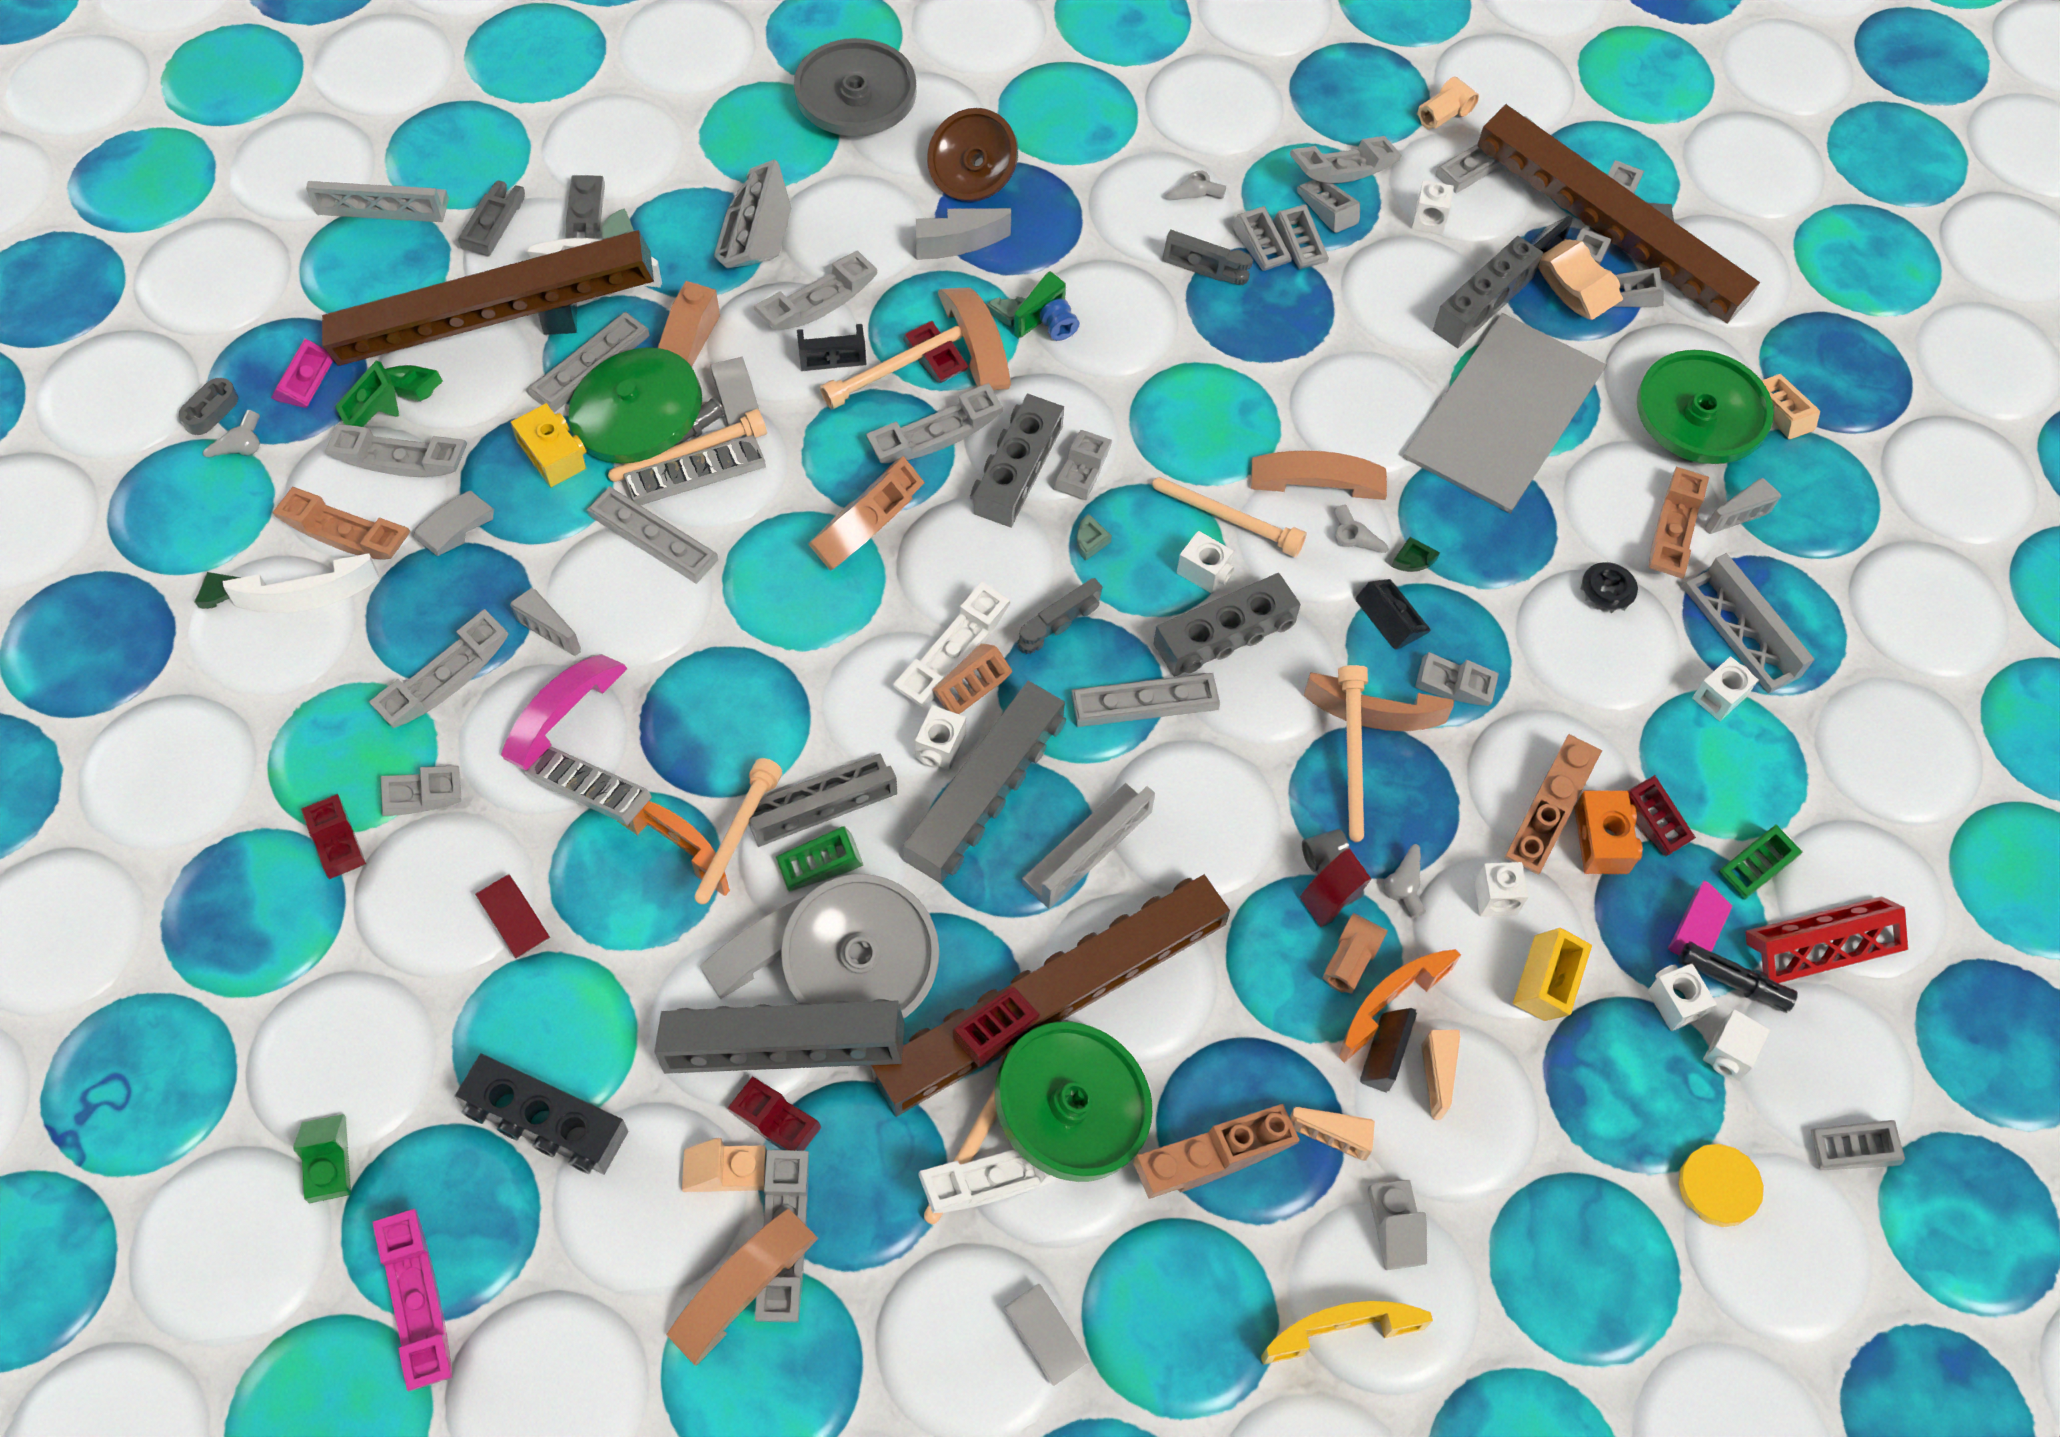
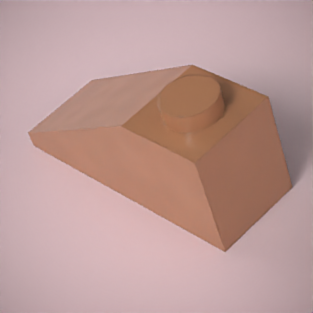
[658,281,720,367]

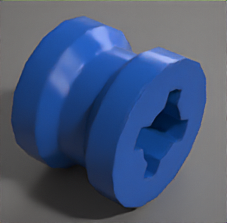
[1040,299,1080,341]

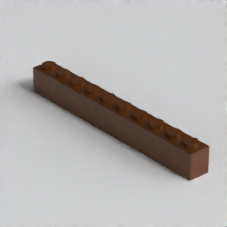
[1477,104,1760,324]
[322,230,654,366]
[870,874,1230,1117]

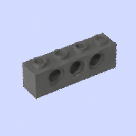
[1433,236,1543,349]
[970,393,1064,528]
[1153,572,1301,677]

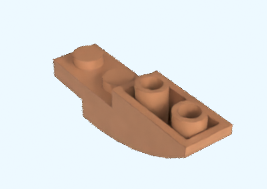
[808,456,925,571]
[1504,734,1603,875]
[1133,1104,1300,1199]

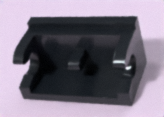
[797,324,867,371]

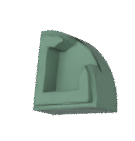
[602,208,634,239]
[986,296,1026,328]
[1077,514,1112,561]

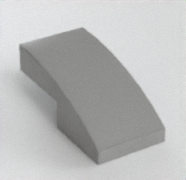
[710,356,759,426]
[1055,430,1112,500]
[414,490,494,556]
[1415,652,1499,706]
[381,766,461,816]
[1004,1284,1089,1386]

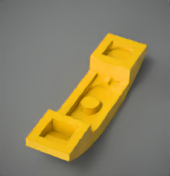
[1261,1301,1433,1365]

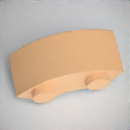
[1538,239,1623,320]

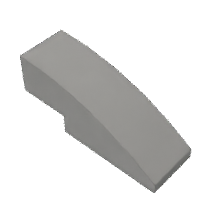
[916,208,1011,260]

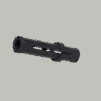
[1679,941,1798,1013]

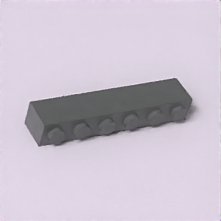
[903,680,1066,884]
[654,999,905,1074]

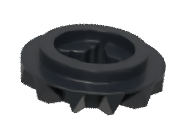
[1580,562,1638,613]

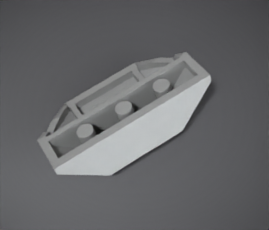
[714,159,792,268]

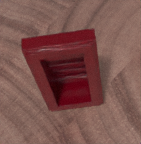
[1628,775,1696,856]
[953,986,1040,1067]

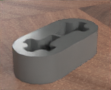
[179,378,239,435]

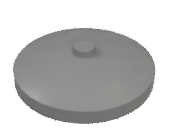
[781,874,939,1019]

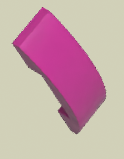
[501,654,627,771]
[373,1209,452,1392]

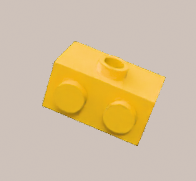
[511,403,586,488]
[1512,927,1592,1021]

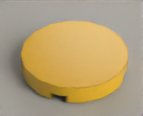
[1678,1144,1764,1227]

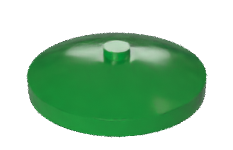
[569,347,702,463]
[1637,350,1774,464]
[995,1022,1153,1182]

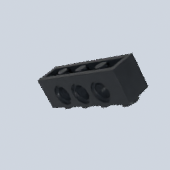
[455,1053,629,1175]

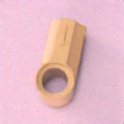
[1417,76,1479,130]

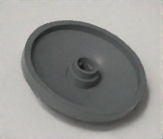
[794,38,917,136]

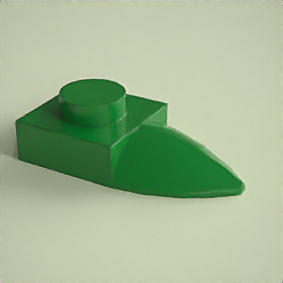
[385,365,443,402]

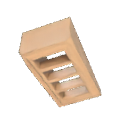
[1762,374,1820,439]
[1421,1030,1460,1120]
[1289,1107,1375,1161]

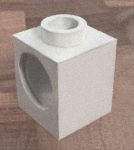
[1412,180,1454,235]
[1177,531,1234,594]
[1692,656,1759,721]
[915,705,966,770]
[1474,862,1529,917]
[1647,964,1717,1031]
[1703,1009,1771,1080]

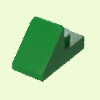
[335,360,399,427]
[293,1114,351,1204]

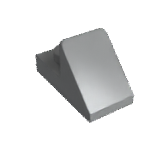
[1367,1180,1427,1270]

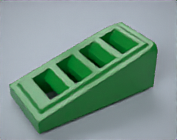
[1014,271,1066,339]
[1718,824,1803,900]
[775,826,864,891]

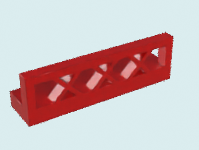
[1745,896,1908,983]

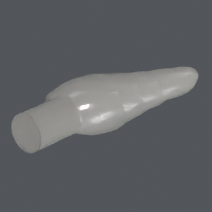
[1166,170,1226,200]
[203,410,260,457]
[1335,505,1389,553]
[1384,844,1426,918]

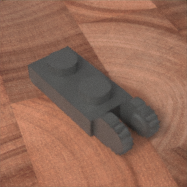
[565,175,605,239]
[458,180,525,256]
[1162,229,1253,285]
[1017,578,1103,655]

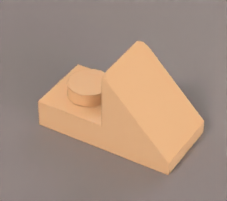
[682,1138,767,1192]

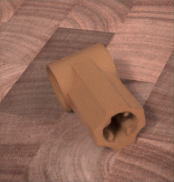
[1323,912,1388,994]

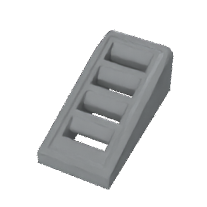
[1297,180,1360,233]
[1273,204,1329,269]
[1232,206,1292,271]
[1613,268,1664,307]
[1705,478,1781,534]
[510,588,581,656]
[1811,1120,1905,1170]

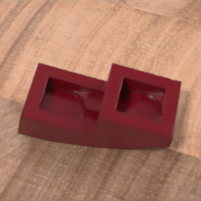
[903,321,968,383]
[301,794,366,880]
[1300,848,1371,928]
[475,874,550,959]
[727,1076,821,1151]

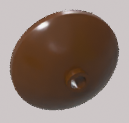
[927,108,1018,202]

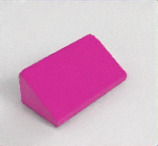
[271,338,333,408]
[1668,880,1732,956]

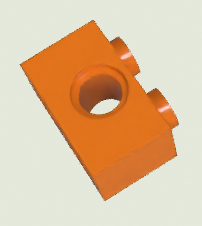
[1574,791,1642,874]

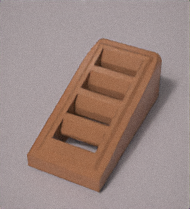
[932,643,1013,714]

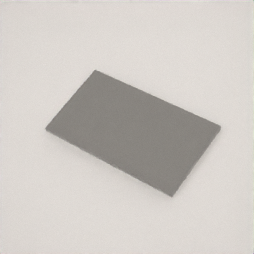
[1402,313,1607,514]

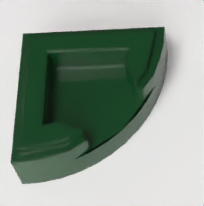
[1391,537,1440,572]
[194,572,241,609]

